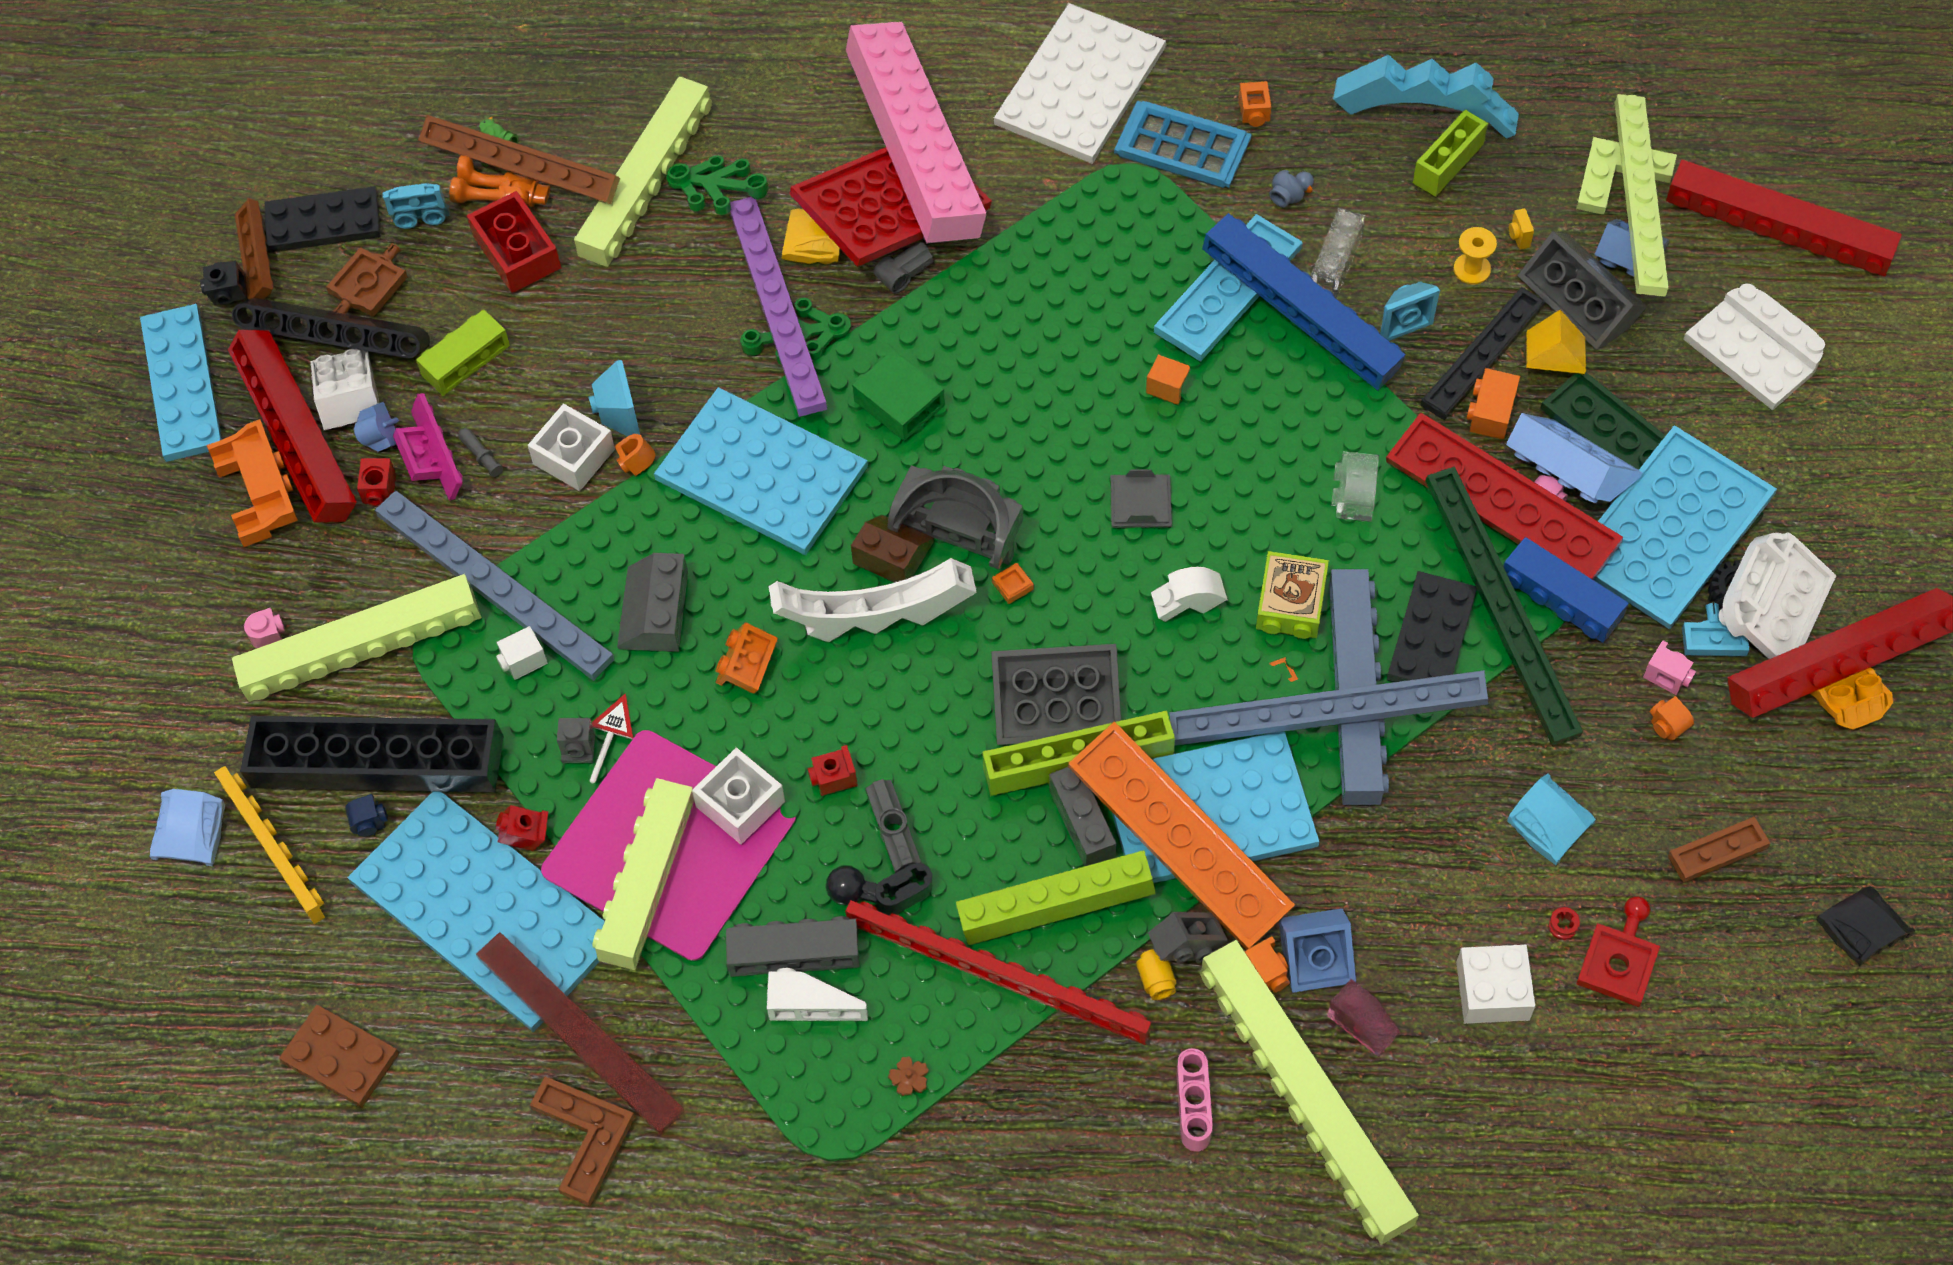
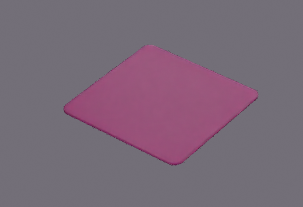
[541,730,796,961]

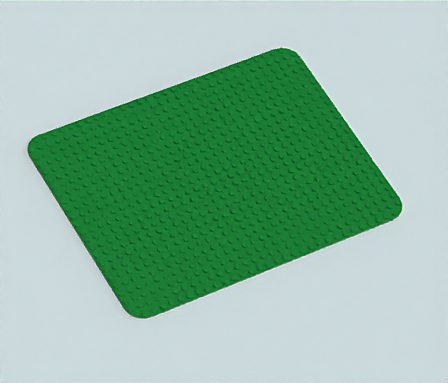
[413,163,1566,1162]

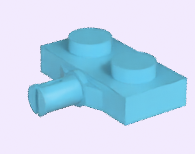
[1682,603,1749,656]

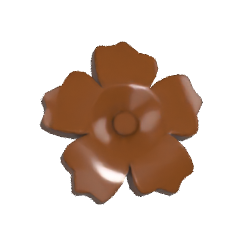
[888,1056,929,1096]

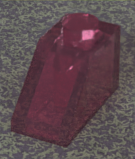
[1327,979,1400,1057]

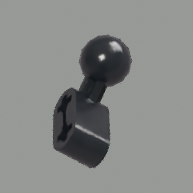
[825,863,932,915]

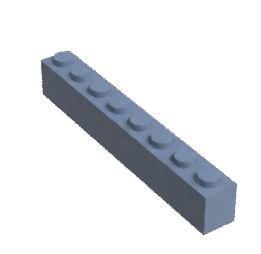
[1329,569,1389,805]

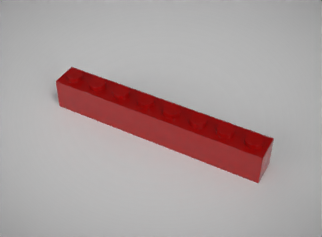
[1666,159,1902,277]
[228,330,357,523]
[1727,588,1953,718]

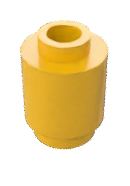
[1136,949,1177,1000]

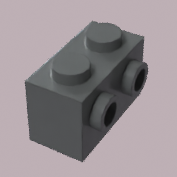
[1148,912,1228,963]

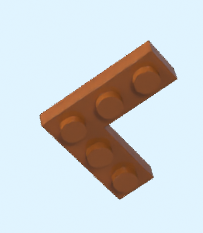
[530,1076,635,1206]

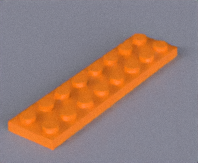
[1068,721,1295,950]

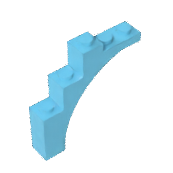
[1333,55,1519,139]

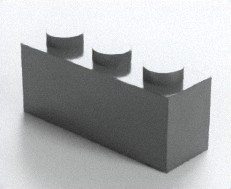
[1049,767,1116,867]

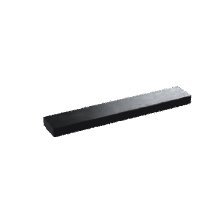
[1421,287,1545,421]

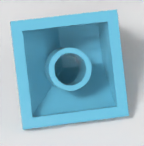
[1380,281,1440,341]
[589,360,640,436]

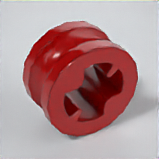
[1548,907,1580,940]

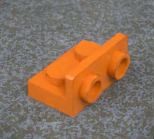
[715,622,778,694]

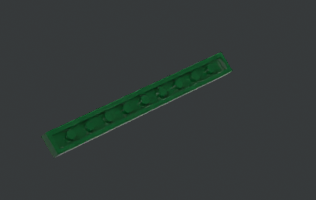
[1425,467,1583,746]

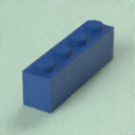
[1503,537,1629,643]

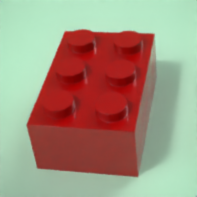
[466,190,561,293]

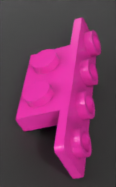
[393,393,463,500]

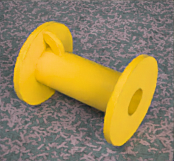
[1454,227,1497,285]

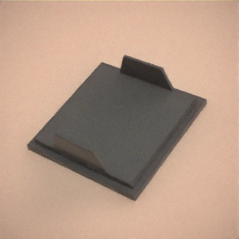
[1111,469,1172,528]

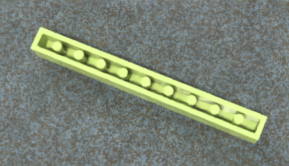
[1200,940,1419,1245]

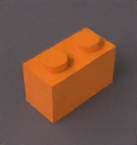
[1466,368,1520,440]

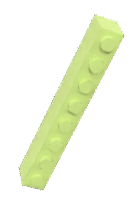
[574,76,712,267]
[232,574,482,702]

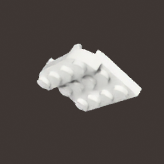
[1683,284,1825,410]
[1719,533,1836,659]

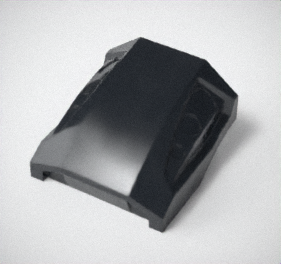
[1817,886,1915,966]

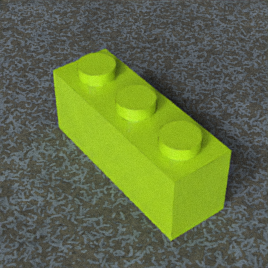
[1413,110,1488,197]
[416,309,510,396]

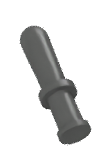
[458,428,503,477]

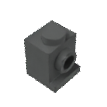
[557,718,595,763]

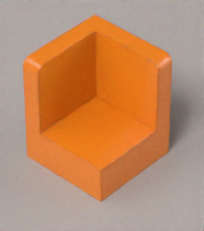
[1146,354,1190,404]

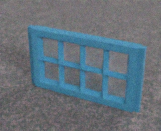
[1114,100,1252,188]

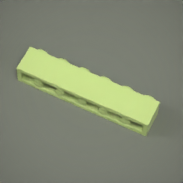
[592,778,694,970]

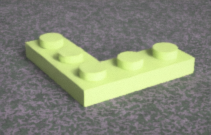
[1576,137,1677,215]

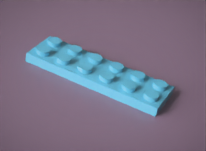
[1154,214,1303,362]
[140,304,222,462]

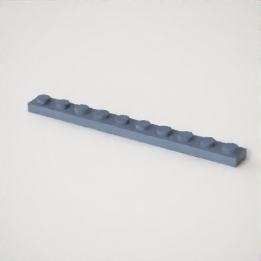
[375,490,614,681]
[1170,671,1489,746]

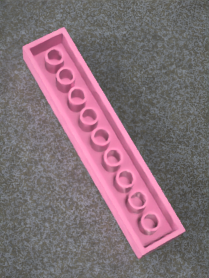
[846,22,986,243]

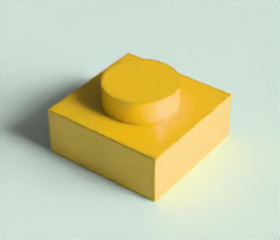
[1508,208,1534,250]

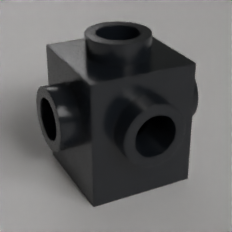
[200,260,247,305]

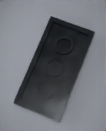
[264,186,381,253]
[1387,571,1477,682]

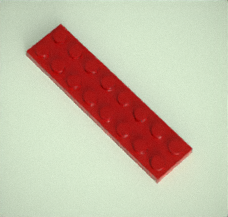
[1386,413,1623,580]

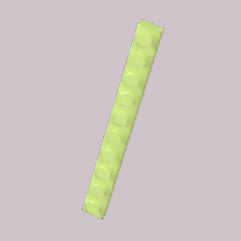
[1615,94,1668,297]

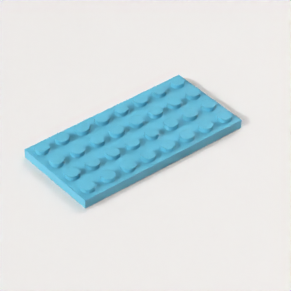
[347,791,605,1032]

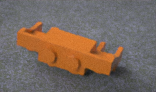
[207,419,298,547]

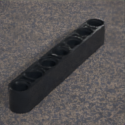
[232,298,430,358]

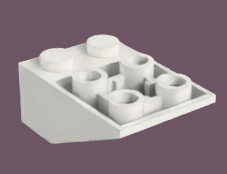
[310,348,380,430]

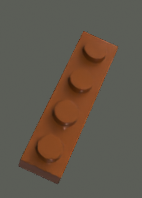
[235,198,273,300]

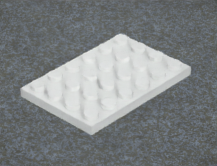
[994,3,1166,164]

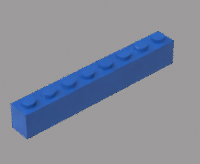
[1202,213,1406,391]

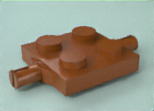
[326,243,407,317]

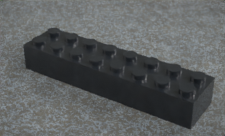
[240,716,504,792]

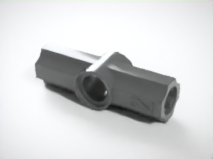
[865,779,921,873]

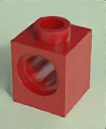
[357,458,396,506]

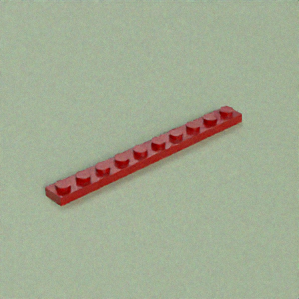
[845,900,1151,1045]

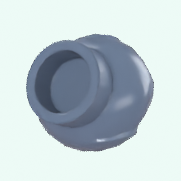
[1269,170,1314,207]

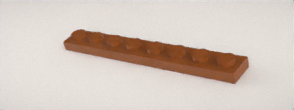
[418,115,620,205]

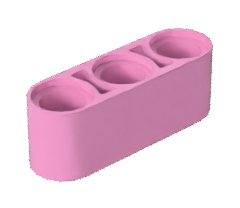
[1176,1048,1212,1152]

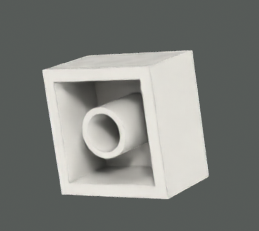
[527,403,615,491]
[692,748,785,844]
[1456,945,1535,1024]

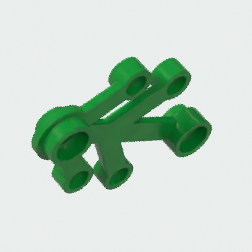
[666,155,769,215]
[740,298,851,365]

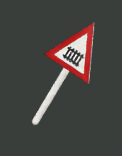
[590,693,633,784]

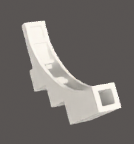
[768,558,977,642]

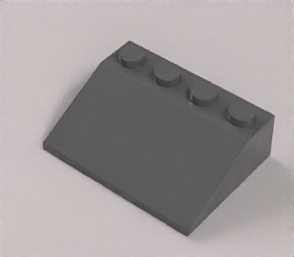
[991,644,1121,745]

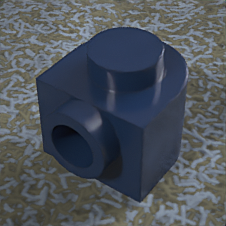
[345,794,388,837]

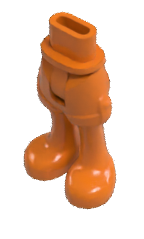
[449,155,550,207]

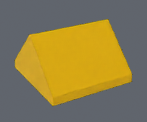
[1526,309,1586,374]

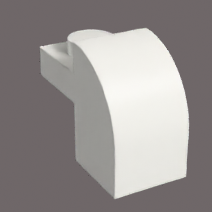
[1151,567,1228,622]

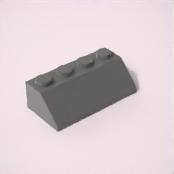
[1517,231,1647,350]

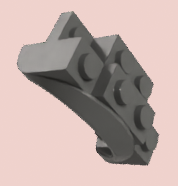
[888,465,1023,569]

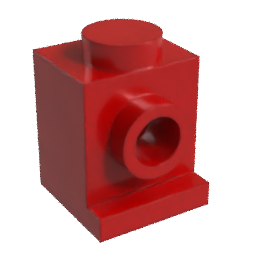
[807,745,858,796]
[496,805,548,851]

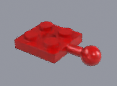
[1576,896,1660,1007]

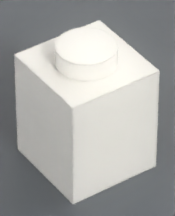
[496,626,548,680]

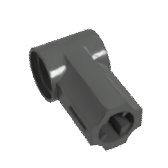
[874,242,933,294]

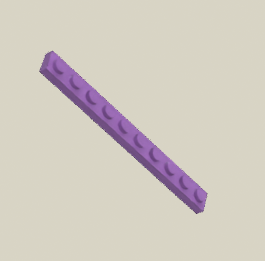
[730,197,827,417]

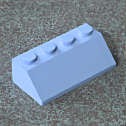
[1506,413,1643,503]

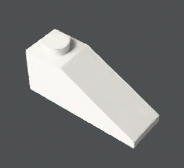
[767,968,868,1021]

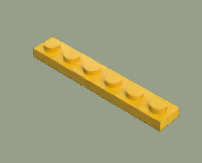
[214,766,325,924]

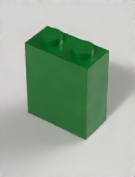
[852,349,945,441]

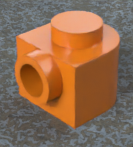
[614,434,655,476]
[1649,696,1694,740]

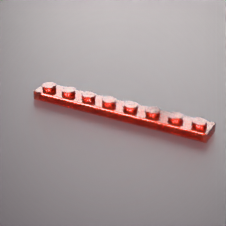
[476,932,684,1135]

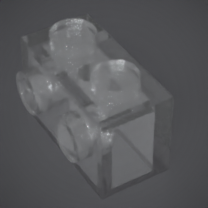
[1331,451,1379,522]

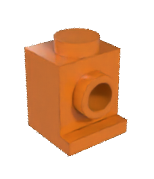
[1238,81,1271,127]
[1244,936,1290,993]

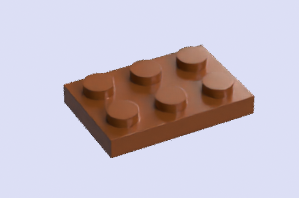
[279,1005,399,1108]

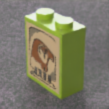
[1256,551,1329,639]

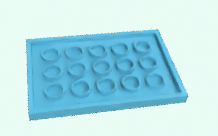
[654,387,868,556]
[1594,425,1777,629]
[1112,731,1319,883]

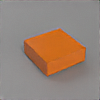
[992,563,1034,604]

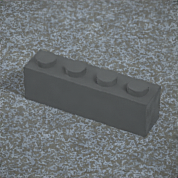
[726,916,860,977]

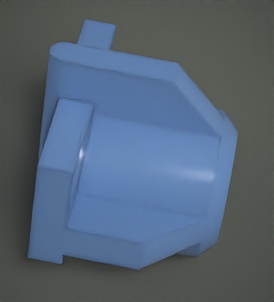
[354,402,399,452]

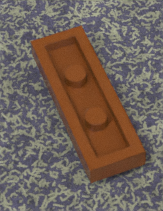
[1668,816,1771,883]

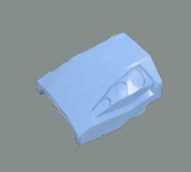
[150,789,226,867]

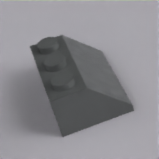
[617,553,688,652]

